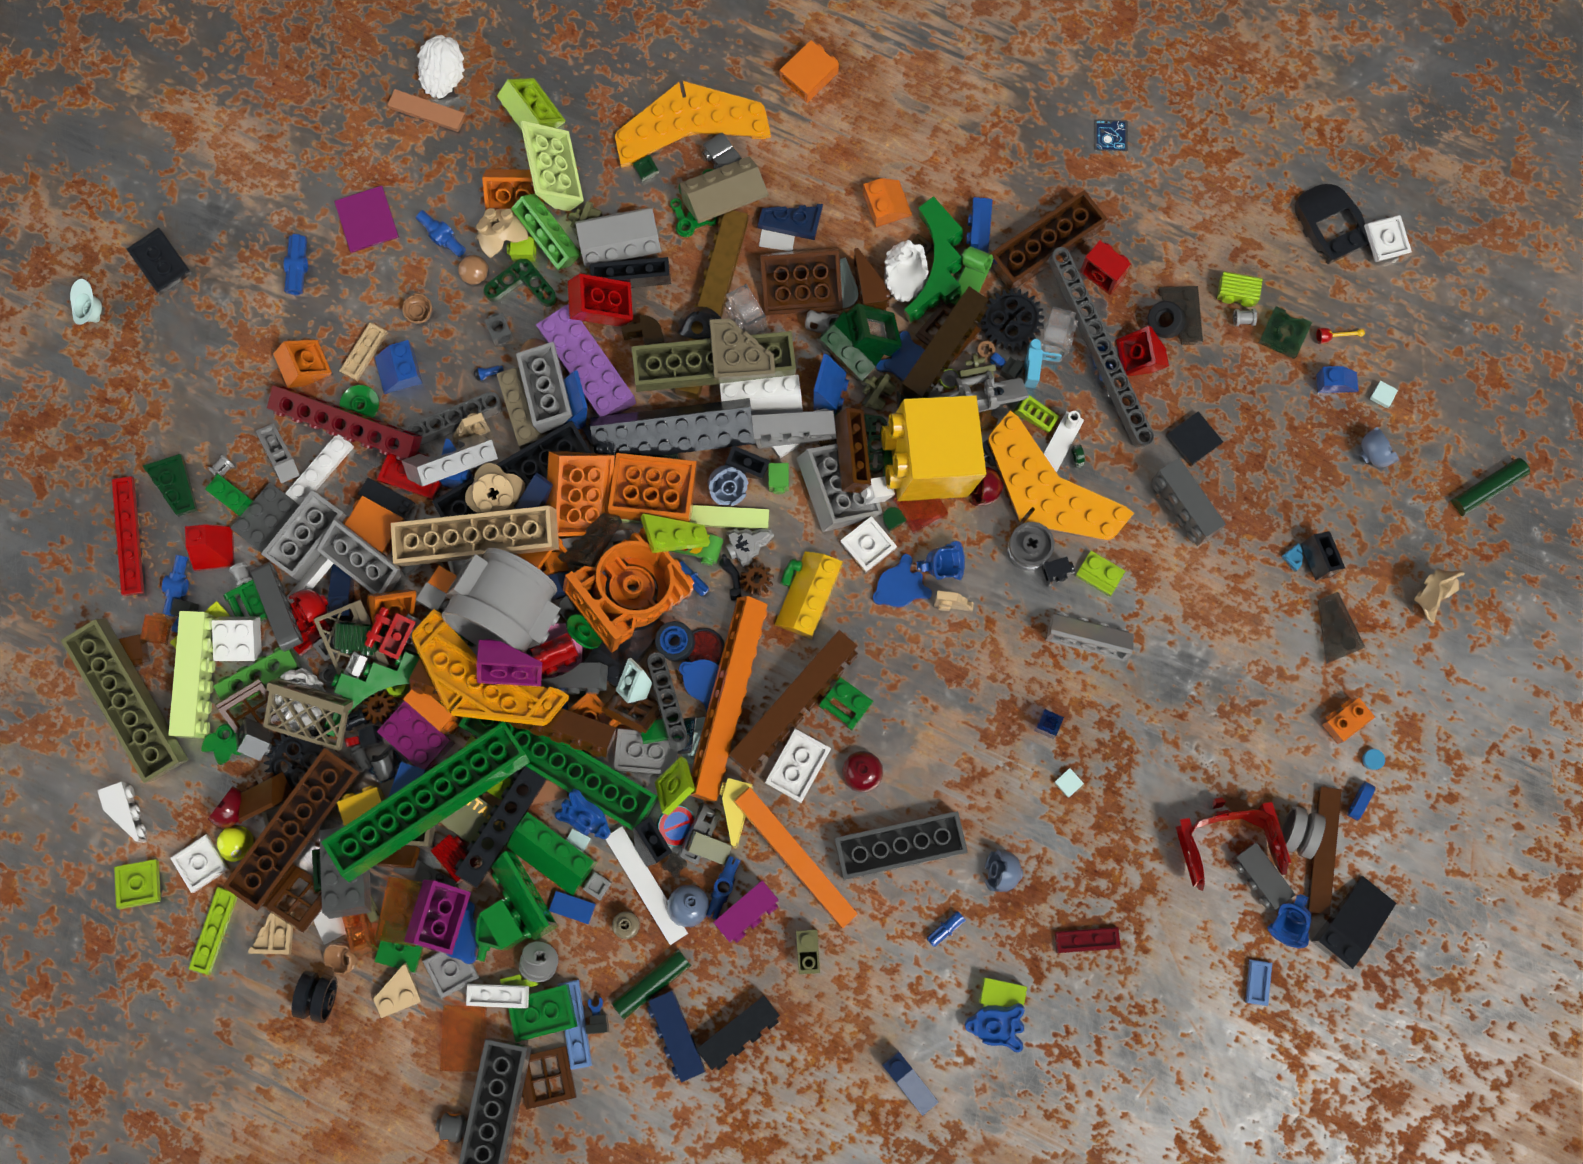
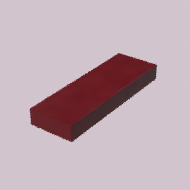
[1055,927,1121,953]

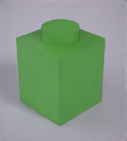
[769,463,789,494]

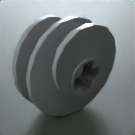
[518,941,558,982]

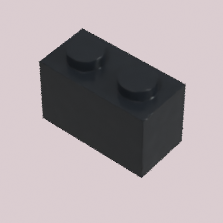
[1300,531,1345,581]

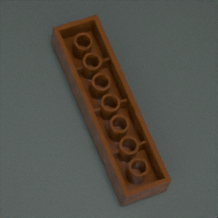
[729,630,858,775]
[222,747,362,911]

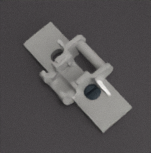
[929,371,1029,412]

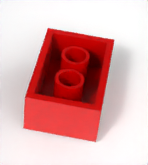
[568,273,633,327]

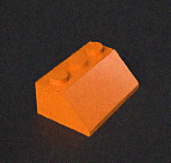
[482,169,544,215]

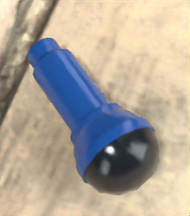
[474,365,504,381]

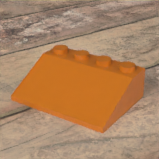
[545,451,615,537]
[608,453,697,522]

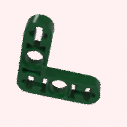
[484,259,557,307]
[834,412,887,474]

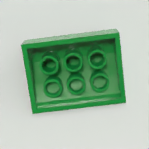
[491,851,558,940]

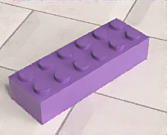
[536,304,637,417]

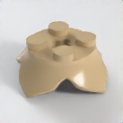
[475,208,528,258]
[465,463,525,513]
[1414,568,1465,623]

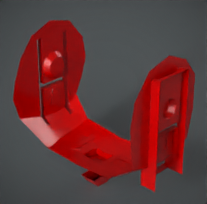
[1175,797,1292,891]

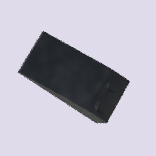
[583,619,665,688]
[1312,876,1397,969]

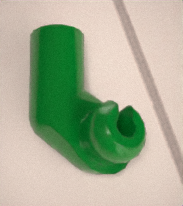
[780,559,802,587]

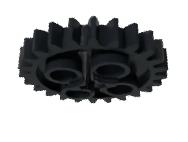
[980,288,1045,352]
[264,730,325,790]

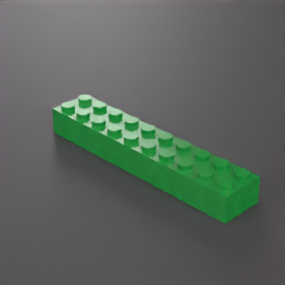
[458,717,658,831]
[321,722,530,882]

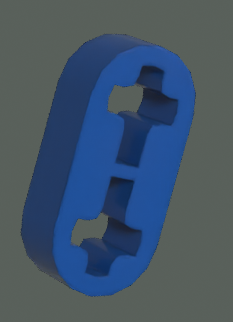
[1347,781,1376,821]

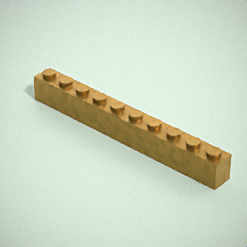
[675,210,749,400]

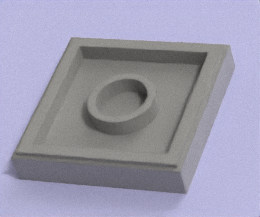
[423,952,480,999]

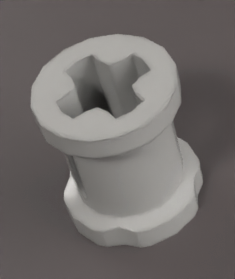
[1233,308,1257,326]
[207,454,235,476]
[229,562,253,587]

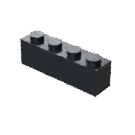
[590,257,671,288]
[696,995,780,1070]

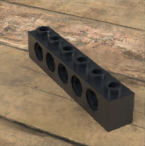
[454,766,546,889]

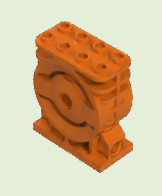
[563,527,694,653]

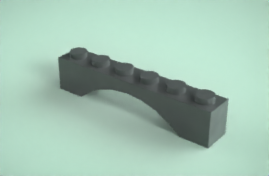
[541,663,608,694]

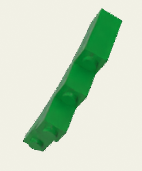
[904,196,963,323]
[324,649,420,737]

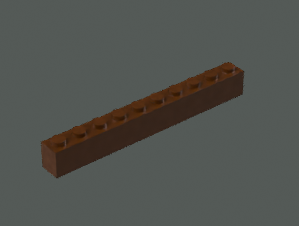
[409,658,616,758]

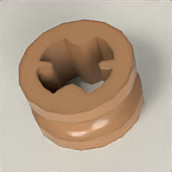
[977,341,995,361]

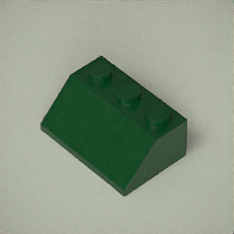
[816,311,884,381]

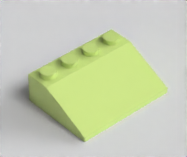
[520,121,584,211]

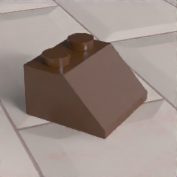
[239,772,293,822]

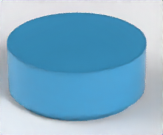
[1362,749,1385,770]

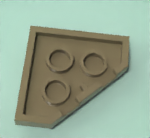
[710,318,775,380]

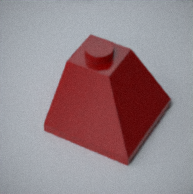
[1116,326,1169,377]
[185,524,235,571]

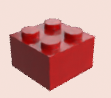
[1080,240,1131,295]

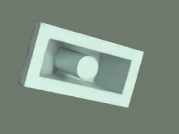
[616,658,652,703]

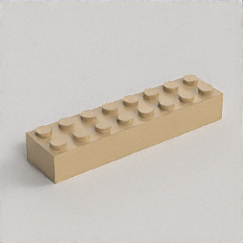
[391,506,559,566]

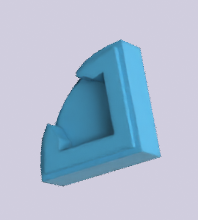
[1282,543,1303,572]

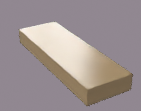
[339,322,388,382]

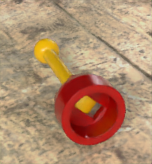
[1316,328,1365,344]

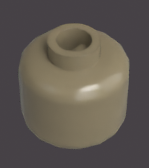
[612,912,640,939]

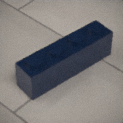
[647,990,706,1083]

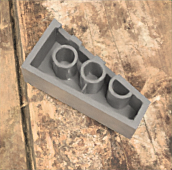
[752,409,837,449]

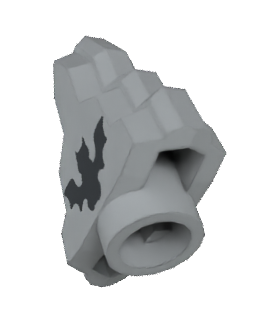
[725,528,774,568]

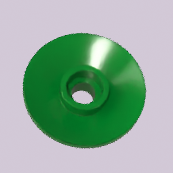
[339,385,380,418]
[566,615,602,649]

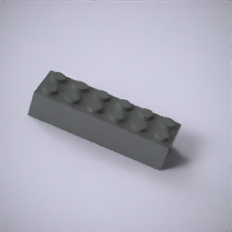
[834,811,968,881]
[459,1038,532,1164]

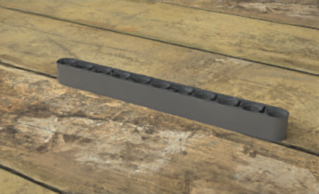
[1049,247,1154,449]

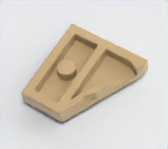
[452,413,491,445]
[934,591,974,611]
[248,911,295,955]
[373,963,422,1018]

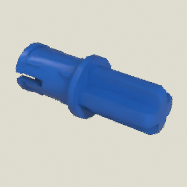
[680,561,709,596]
[927,911,966,947]

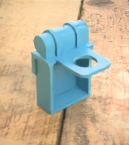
[1024,339,1062,389]

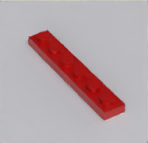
[112,476,144,597]

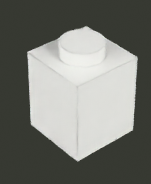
[861,476,895,505]

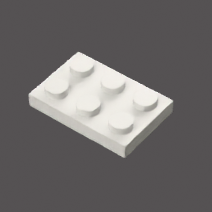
[765,729,831,803]

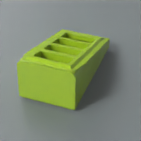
[1013,394,1059,433]

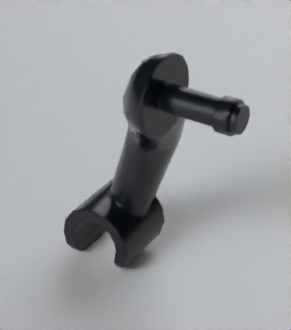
[719,554,742,600]

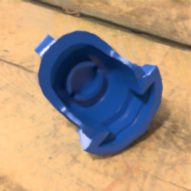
[916,541,965,580]
[1267,894,1311,949]

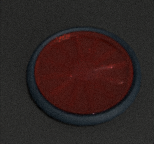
[685,628,725,665]

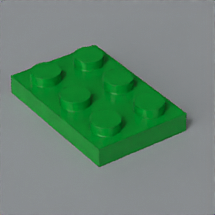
[508,984,578,1043]

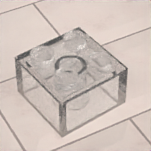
[725,284,767,335]
[1041,307,1078,362]

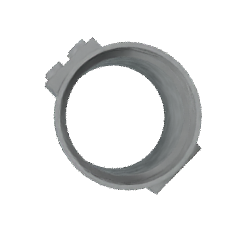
[442,548,561,653]

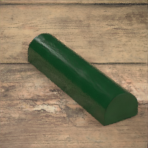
[1450,458,1530,517]
[612,949,692,1020]

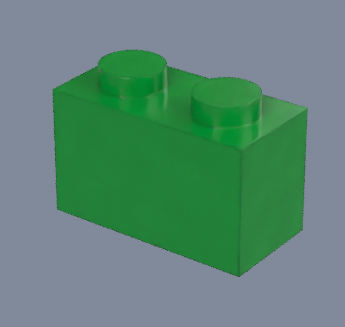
[205,474,253,516]

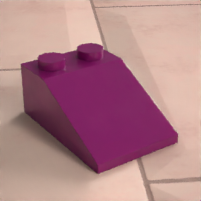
[477,639,542,687]

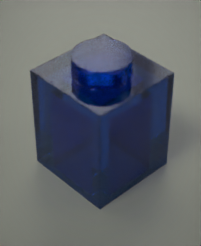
[1034,709,1064,739]

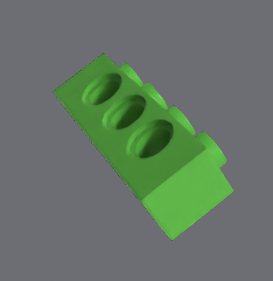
[511,194,582,270]
[213,647,302,710]

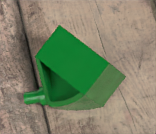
[475,899,528,962]

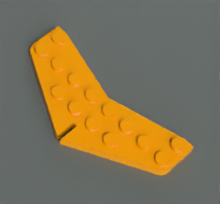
[615,81,771,168]
[988,410,1134,540]
[412,609,569,726]

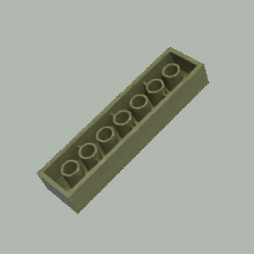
[631,331,796,392]
[61,618,189,783]

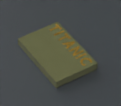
[440,797,506,850]

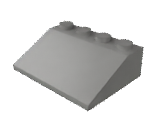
[797,444,883,532]

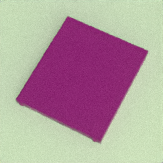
[334,186,399,253]

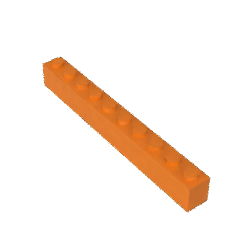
[690,596,768,801]

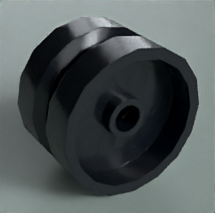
[291,971,338,1023]

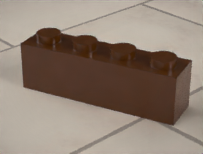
[835,408,871,493]

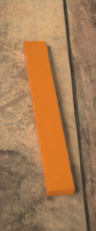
[733,787,858,928]

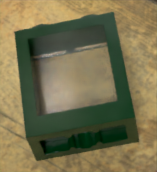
[846,303,902,356]

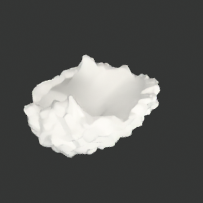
[417,35,465,99]
[884,240,929,302]
[273,668,326,732]

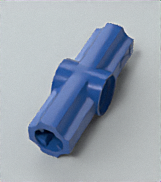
[284,234,308,295]

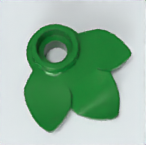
[201,724,242,765]

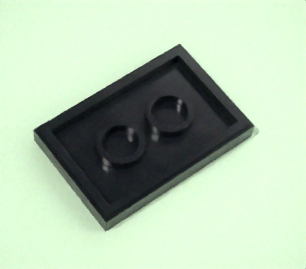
[127,228,192,295]

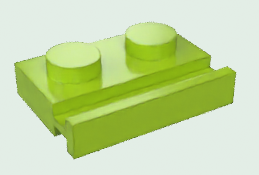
[1075,551,1126,597]

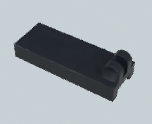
[358,478,415,520]

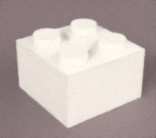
[212,617,262,661]

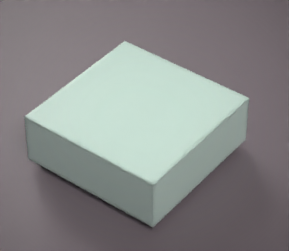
[1370,381,1398,408]
[1054,768,1084,798]
[567,829,591,851]

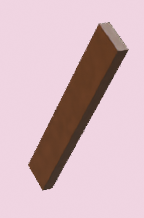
[1307,786,1342,915]

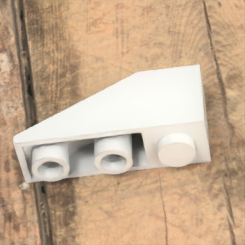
[97,782,147,843]

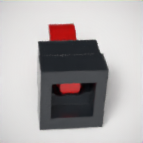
[345,725,384,748]

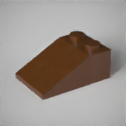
[853,248,890,311]

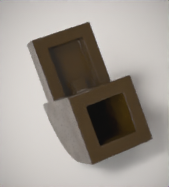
[621,315,665,345]

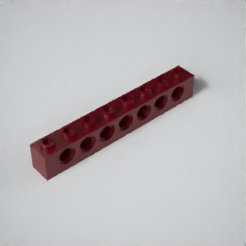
[267,385,423,461]

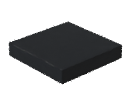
[1166,411,1223,466]

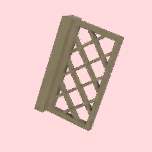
[314,600,389,678]
[263,678,354,751]

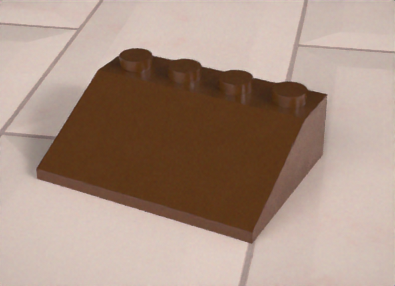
[760,248,843,315]

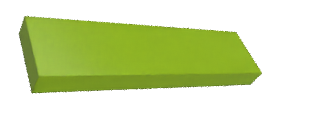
[188,887,238,975]

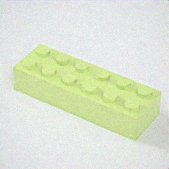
[169,611,217,739]

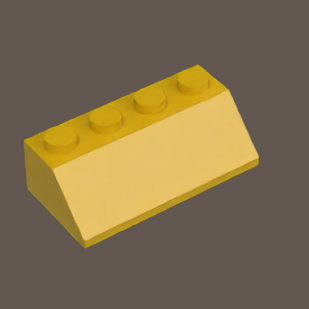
[775,551,843,640]

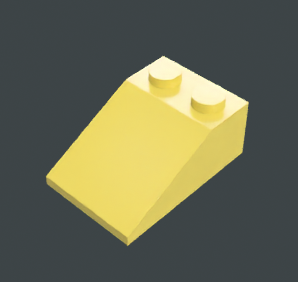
[720,778,753,849]

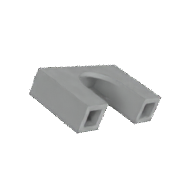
[402,434,498,486]

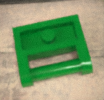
[223,580,268,622]
[819,677,873,731]

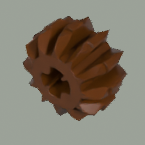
[740,562,774,597]
[362,691,398,725]

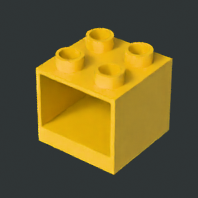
[881,396,986,501]

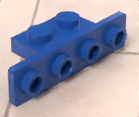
[966,197,993,253]

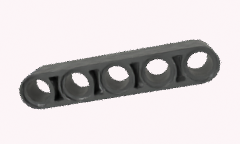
[408,392,503,445]
[251,561,303,652]
[647,652,687,751]

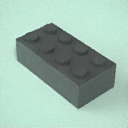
[1152,458,1226,546]
[319,827,372,919]

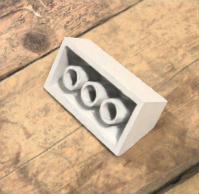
[720,375,803,415]

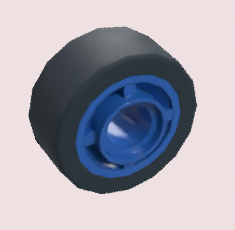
[655,621,695,661]

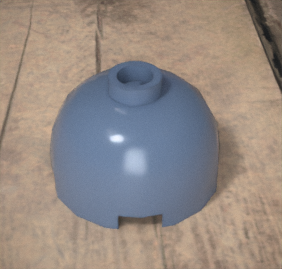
[1360,427,1399,468]
[707,465,748,506]
[985,849,1023,892]
[667,885,709,928]

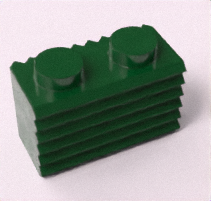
[334,622,381,655]

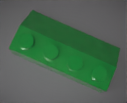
[507,812,598,896]

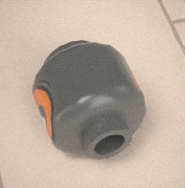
[435,1112,468,1143]

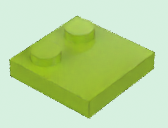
[654,756,695,815]
[114,859,161,909]

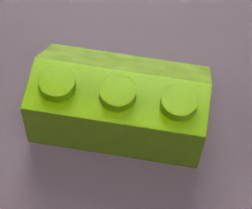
[497,78,566,130]

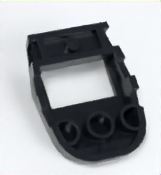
[1295,184,1370,264]

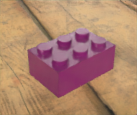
[377,701,455,773]
[404,880,471,955]
[713,880,779,943]

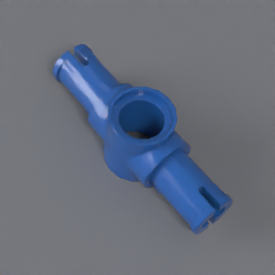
[416,210,466,257]
[162,555,189,617]
[706,856,741,920]

